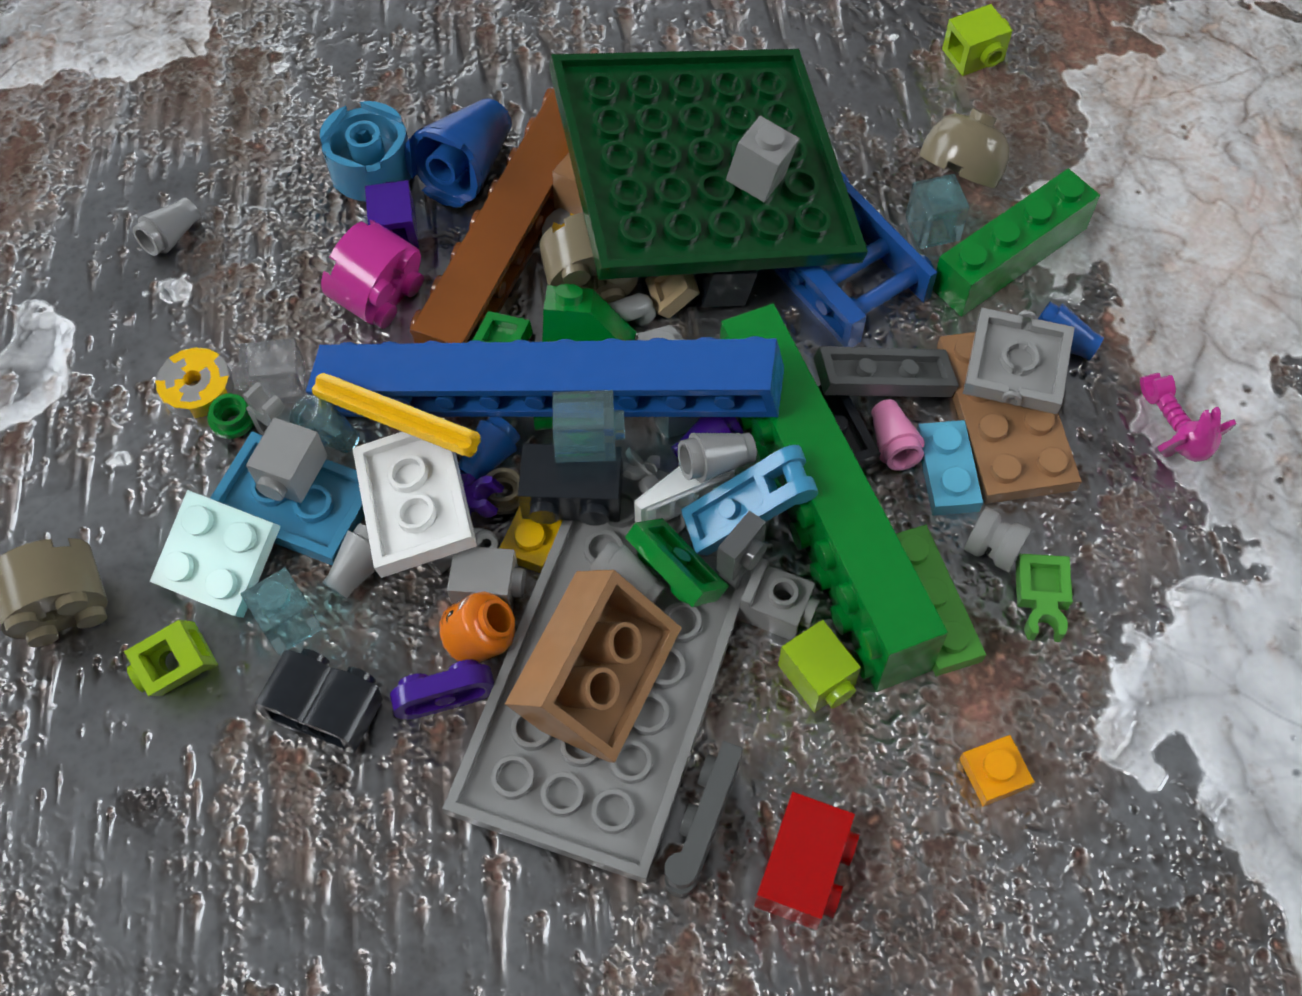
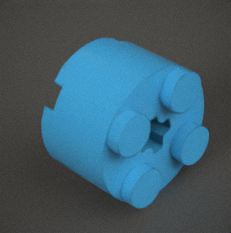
[320,101,411,201]

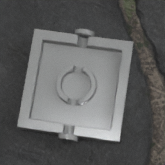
[963,307,1075,414]

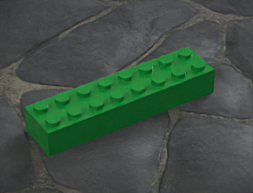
[720,303,948,692]

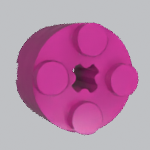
[321,220,424,329]

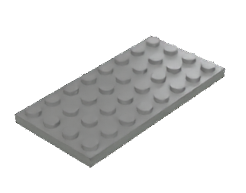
[442,462,772,884]

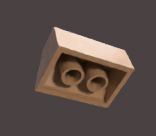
[505,570,682,763]

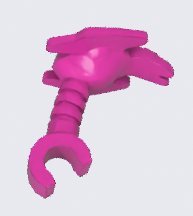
[1140,373,1237,462]

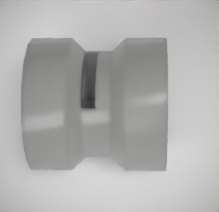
[964,507,1032,573]

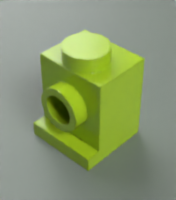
[124,620,218,696]

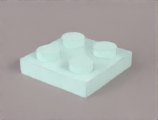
[150,490,281,618]

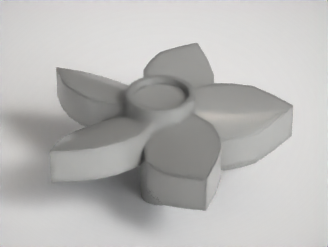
[621,447,668,494]

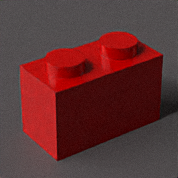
[754,791,860,931]

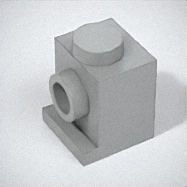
[739,558,820,640]

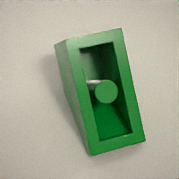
[542,284,636,342]

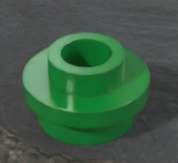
[207,393,254,439]

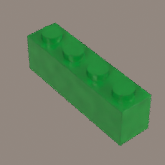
[933,168,1100,317]

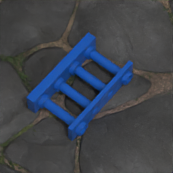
[773,171,937,347]

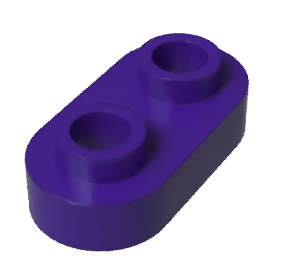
[390,659,494,719]

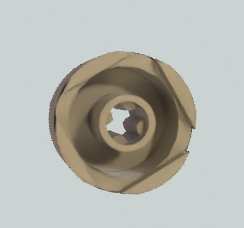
[539,213,638,303]
[0,538,108,647]

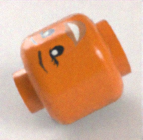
[439,591,515,663]

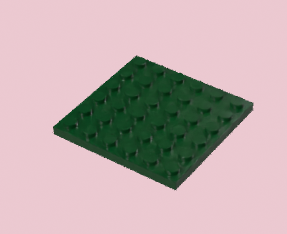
[549,49,868,280]

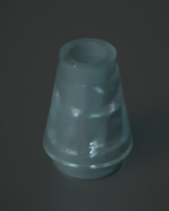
[289,395,360,453]

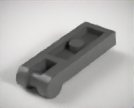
[664,741,743,898]

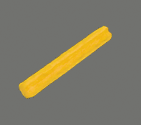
[312,373,481,457]

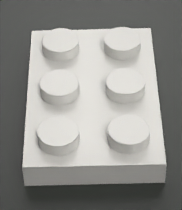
[352,418,477,578]

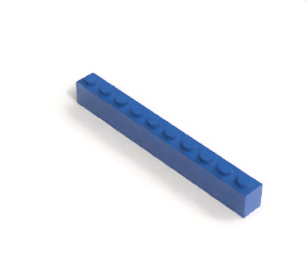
[306,336,784,417]

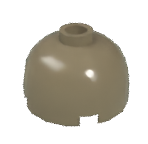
[919,108,1009,188]

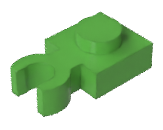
[1015,553,1073,642]

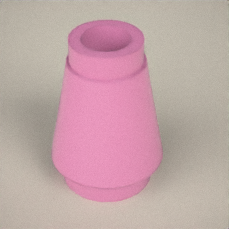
[871,399,925,471]

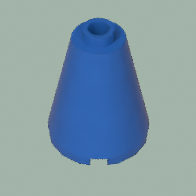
[404,98,512,208]

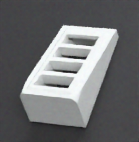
[634,466,735,522]

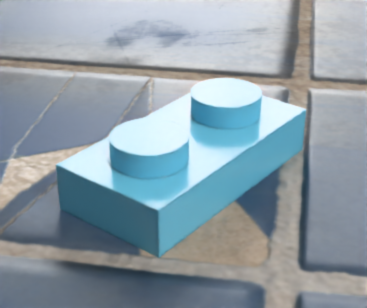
[917,420,983,516]

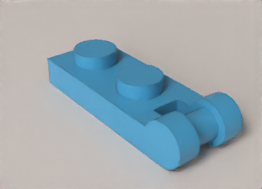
[681,445,818,556]

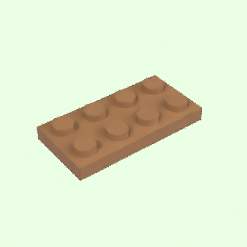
[937,332,1082,504]

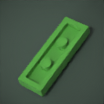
[896,524,986,677]

